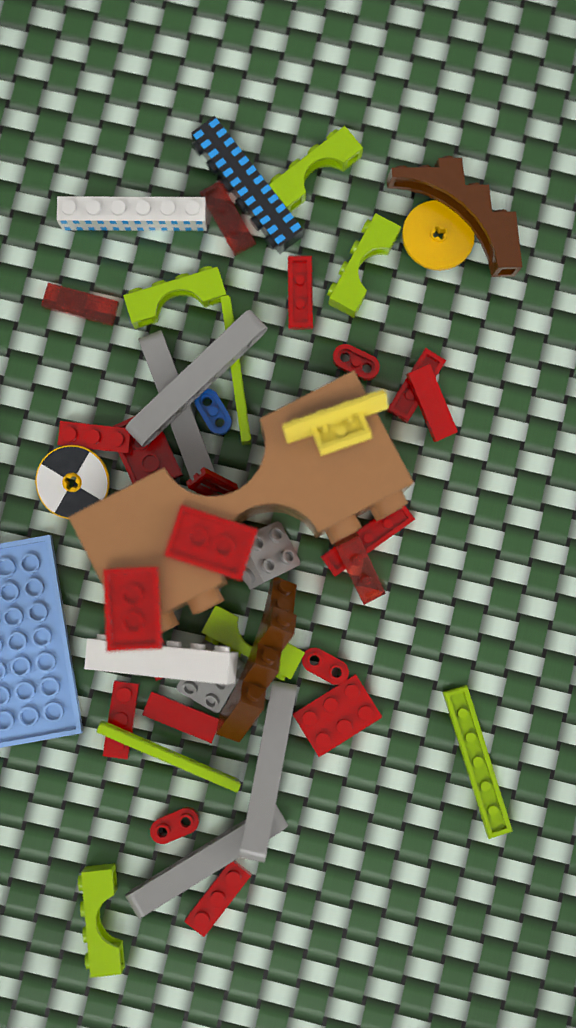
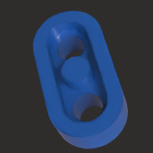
[194,388,232,435]

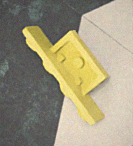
[282,390,388,456]

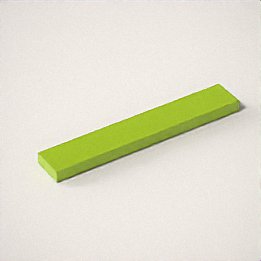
[220,295,252,445]
[442,685,513,839]
[96,720,241,793]

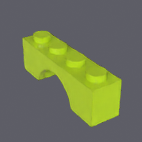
[269,126,363,213]
[327,213,401,318]
[123,266,226,329]
[202,605,305,681]
[78,863,125,978]

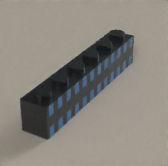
[191,116,303,254]

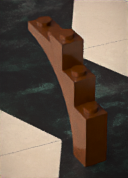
[386,156,522,277]
[216,577,297,742]

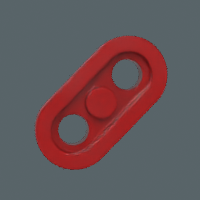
[333,344,380,381]
[302,647,349,685]
[150,807,200,844]

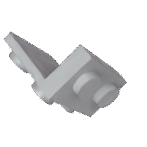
[243,522,300,590]
[177,639,246,713]

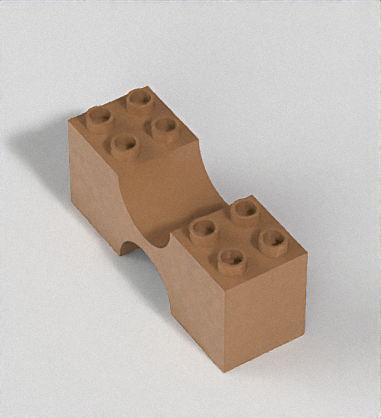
[68,370,414,633]

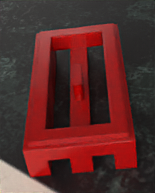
[186,467,239,497]

